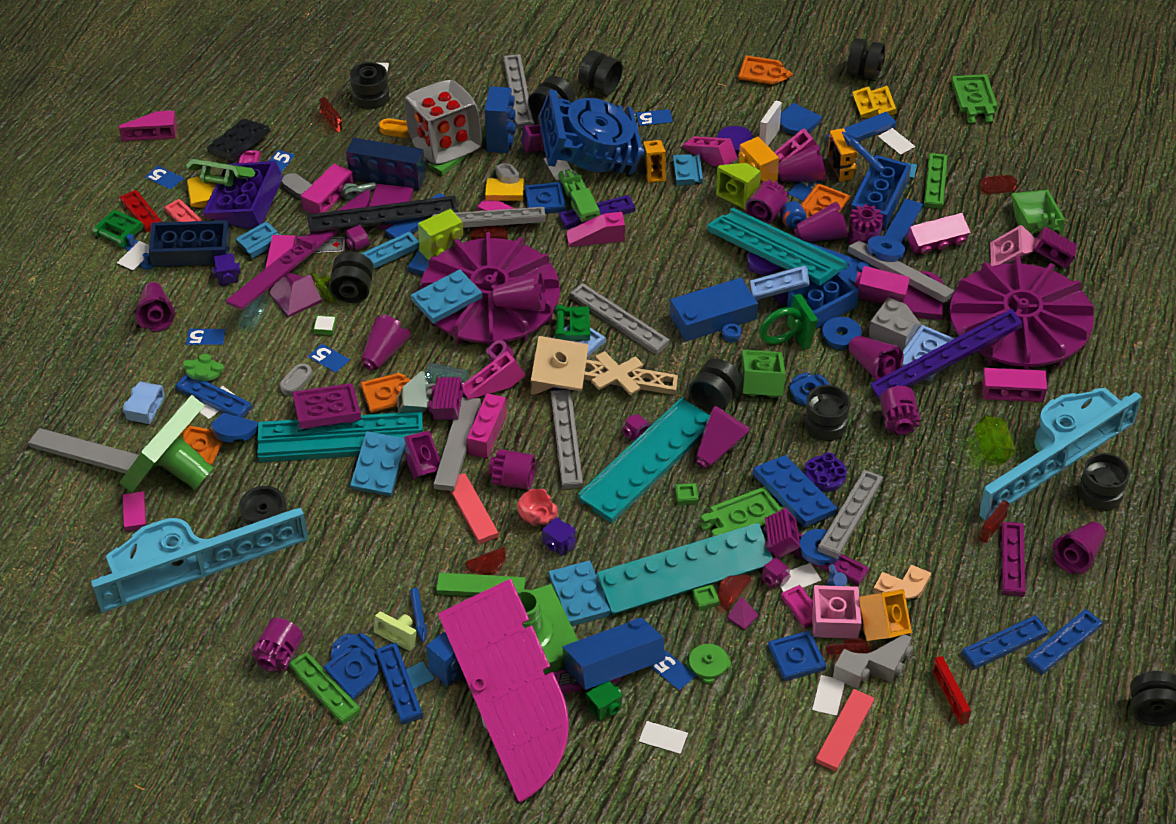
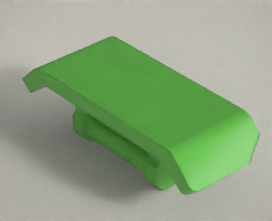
[185,159,255,187]

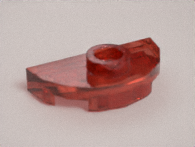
[470,225,508,240]
[465,547,506,575]
[718,574,752,612]
[826,639,870,655]

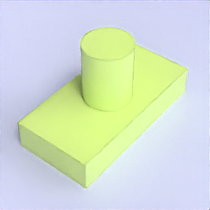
[374,611,417,651]

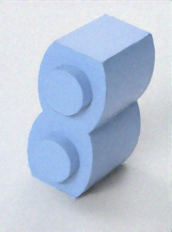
[123,381,165,424]

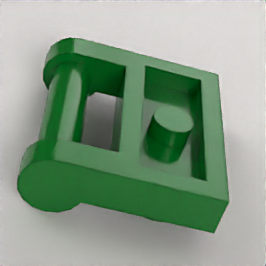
[93,210,143,248]
[554,305,590,341]

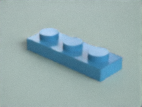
[361,231,419,269]

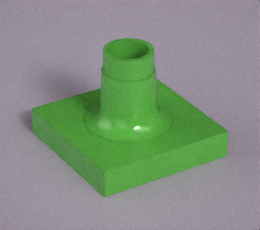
[119,395,214,493]
[517,584,578,674]

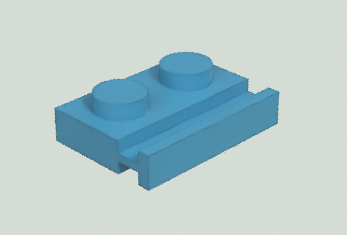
[673,154,703,185]
[236,221,281,258]

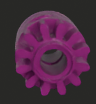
[745,179,788,224]
[848,204,883,245]
[880,386,921,436]
[489,449,536,490]
[251,618,304,673]

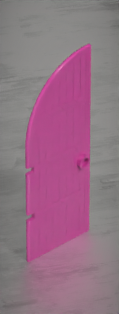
[438,579,569,803]

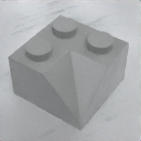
[869,297,921,351]

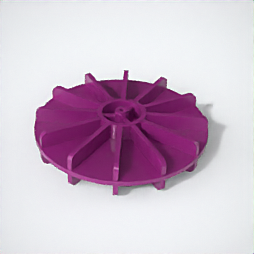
[420,232,560,345]
[950,257,1094,370]

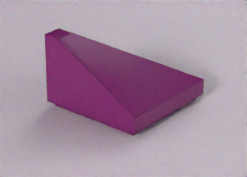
[727,597,758,631]

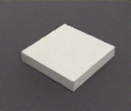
[759,100,782,146]

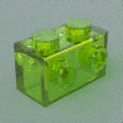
[974,415,1016,464]

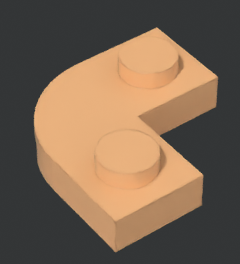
[873,565,931,600]

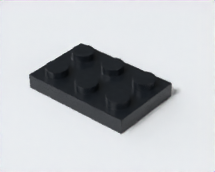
[207,119,270,161]

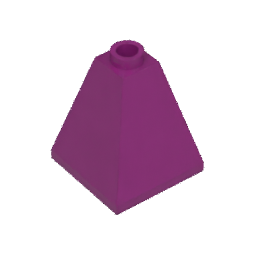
[695,406,750,469]

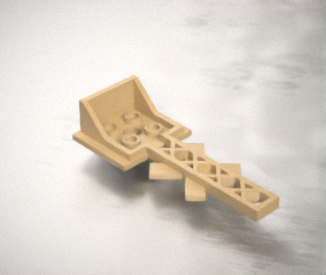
[530,336,678,395]

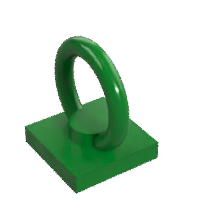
[759,294,818,350]

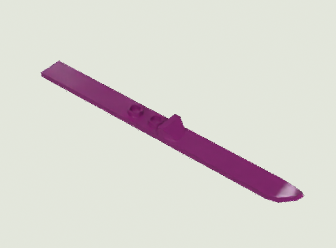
[226,189,371,310]

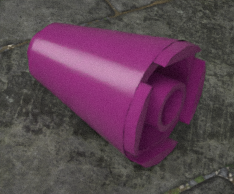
[778,144,827,182]
[794,202,848,242]
[490,272,546,312]
[135,282,175,332]
[361,314,411,371]
[849,336,904,380]
[1052,522,1106,574]

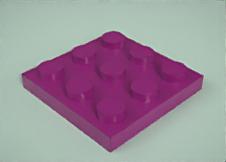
[292,383,361,429]

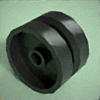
[239,486,288,527]
[1130,671,1176,726]

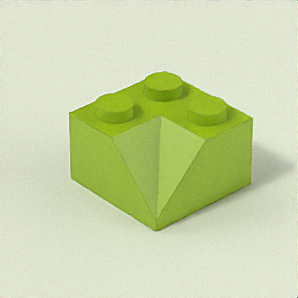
[716,163,761,209]
[418,209,463,261]

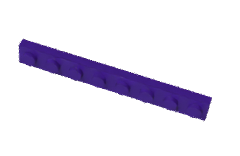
[871,309,1023,400]

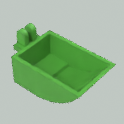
[1012,190,1065,239]

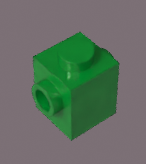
[586,681,623,721]

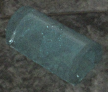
[238,292,269,331]
[425,362,470,384]

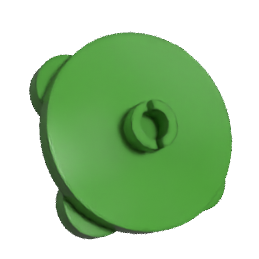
[183,354,224,381]
[686,644,731,684]

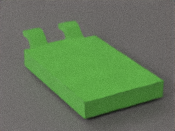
[951,74,998,123]
[700,487,782,536]

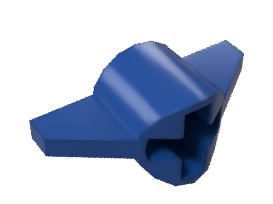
[827,564,847,586]

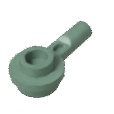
[340,182,376,200]

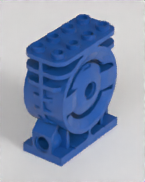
[538,89,644,175]

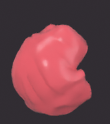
[517,489,558,526]

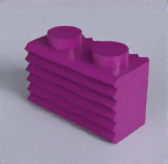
[521,124,545,153]
[1033,227,1077,269]
[429,376,464,420]
[763,508,801,558]

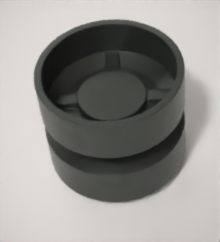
[846,38,885,80]
[578,50,623,95]
[350,62,389,109]
[528,76,575,120]
[329,251,374,303]
[688,358,742,412]
[804,385,850,440]
[1078,453,1130,510]

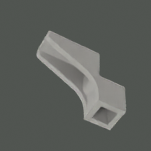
[833,635,913,689]

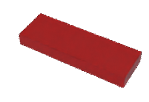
[120,190,162,233]
[932,656,971,725]

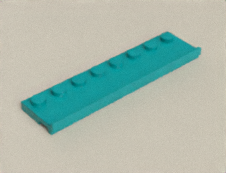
[707,208,848,286]
[578,397,709,523]
[257,411,423,463]
[596,523,773,615]

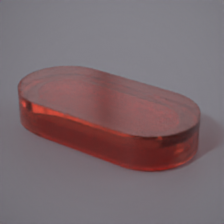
[980,175,1017,194]

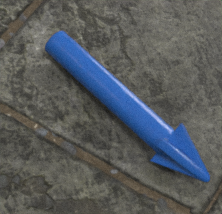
[842,131,884,172]
[410,588,427,642]

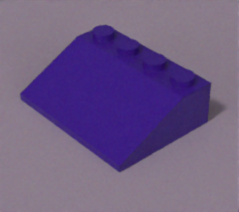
[202,161,283,228]

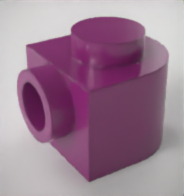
[346,225,370,252]
[486,340,514,362]
[622,414,651,441]
[762,558,791,589]

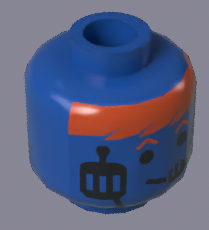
[780,201,807,229]

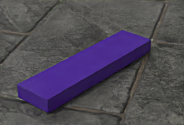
[559,195,635,230]

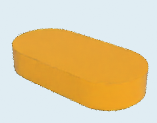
[379,118,410,138]

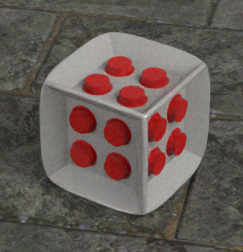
[404,80,482,164]

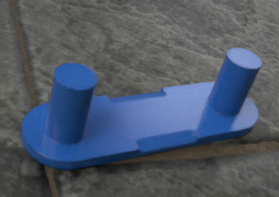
[125,234,153,269]

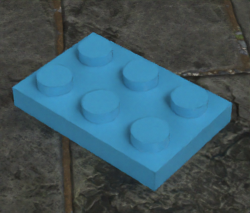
[411,269,482,324]
[350,431,405,497]
[549,560,610,626]

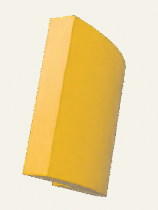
[852,86,897,118]
[187,175,221,208]
[485,178,524,201]

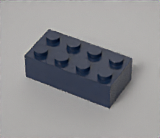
[346,137,426,191]
[148,220,231,267]

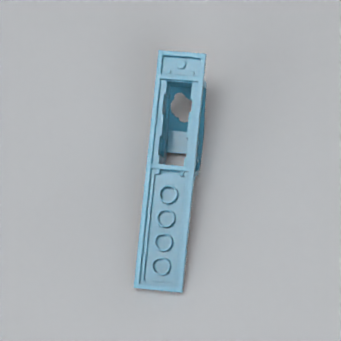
[979,388,1142,521]
[91,508,309,613]

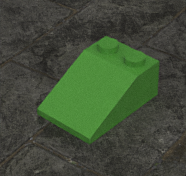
[742,350,785,398]

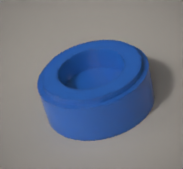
[722,323,742,343]

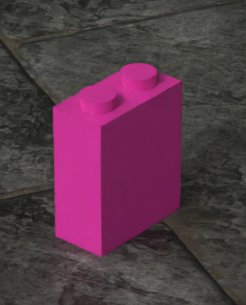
[854,266,910,304]

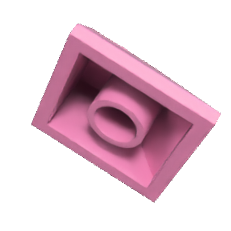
[990,225,1035,266]

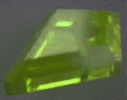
[311,270,336,304]

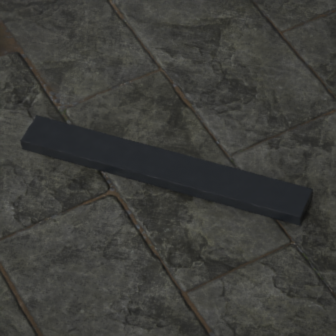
[307,196,459,234]

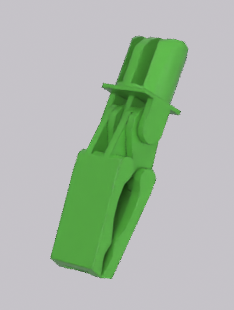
[558,168,600,222]

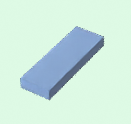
[750,266,810,300]

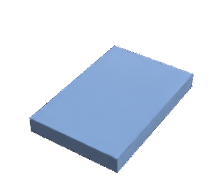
[902,325,955,382]

